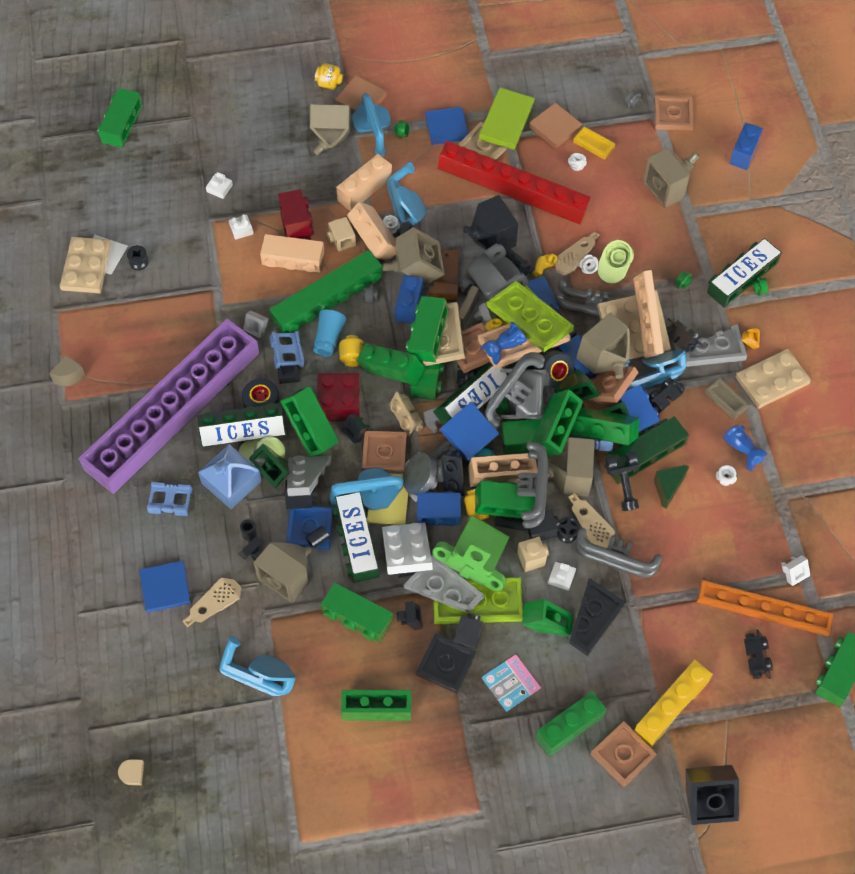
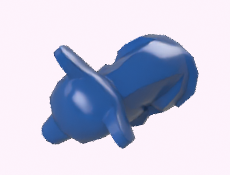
[481,322,527,365]
[723,425,767,471]

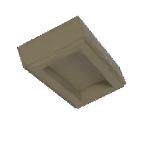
[459,286,479,330]
[704,378,749,420]

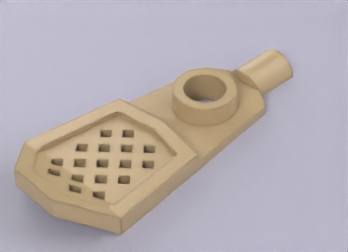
[555,232,600,275]
[568,493,615,548]
[182,578,242,628]

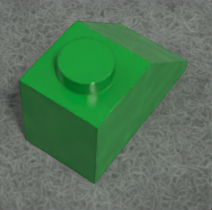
[522,599,573,636]

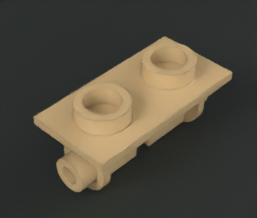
[389,392,424,437]

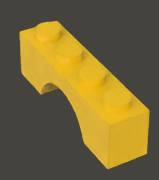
[634,660,713,748]

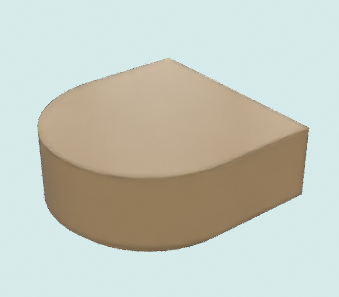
[118,760,144,785]

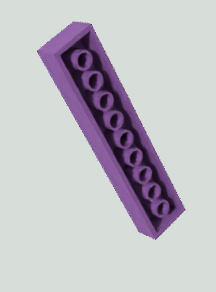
[78,319,259,494]

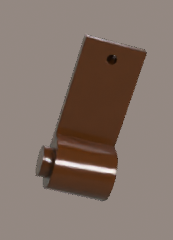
[429,250,459,303]

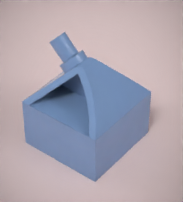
[198,444,262,509]

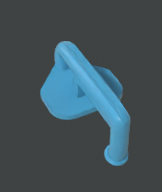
[351,93,391,156]
[386,162,426,226]
[625,350,687,391]
[330,468,404,510]
[219,636,296,696]

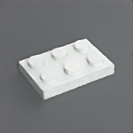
[382,523,432,574]

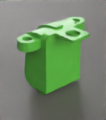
[433,515,509,591]

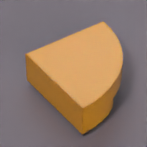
[741,328,760,349]

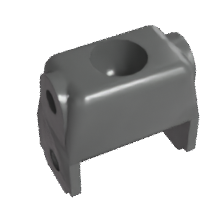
[467,243,529,301]
[500,368,550,419]

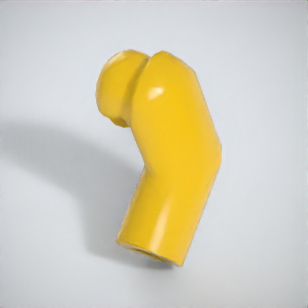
[532,253,558,278]

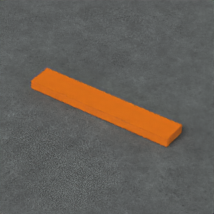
[697,580,833,636]

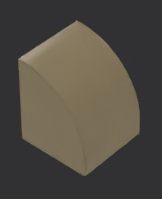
[49,356,85,386]

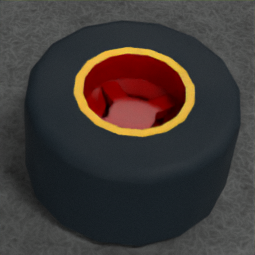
[534,349,574,388]
[242,378,280,408]

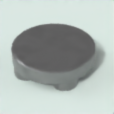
[403,452,438,496]

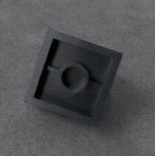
[463,195,518,255]

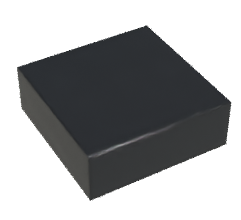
[278,365,300,384]

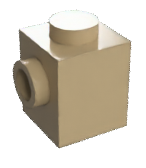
[326,217,356,252]
[517,537,549,572]

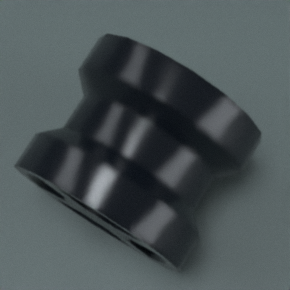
[127,245,149,271]
[557,517,579,543]

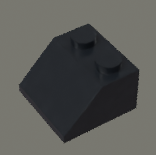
[685,765,739,825]

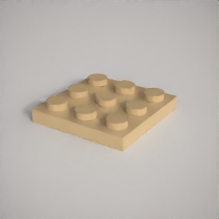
[597,290,671,360]

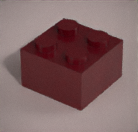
[278,189,314,240]
[317,373,360,421]

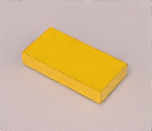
[573,126,616,160]

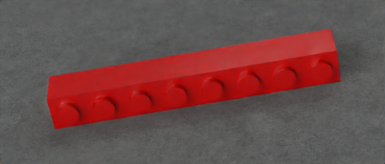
[437,141,591,224]

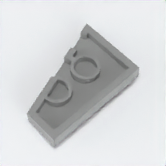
[681,324,747,367]
[287,455,332,496]
[404,555,484,613]

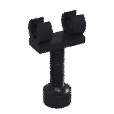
[605,451,639,511]

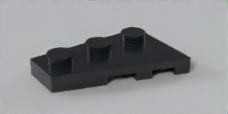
[569,578,626,656]

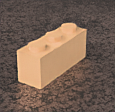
[336,154,392,211]
[346,202,396,262]
[260,234,324,272]
[468,453,537,487]

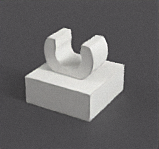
[206,172,233,199]
[228,214,254,240]
[781,555,810,586]
[548,562,576,591]

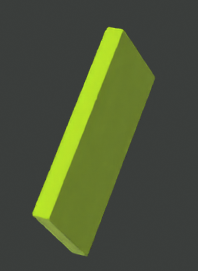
[479,87,535,150]
[487,281,574,352]
[433,577,523,624]

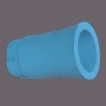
[313,310,347,357]

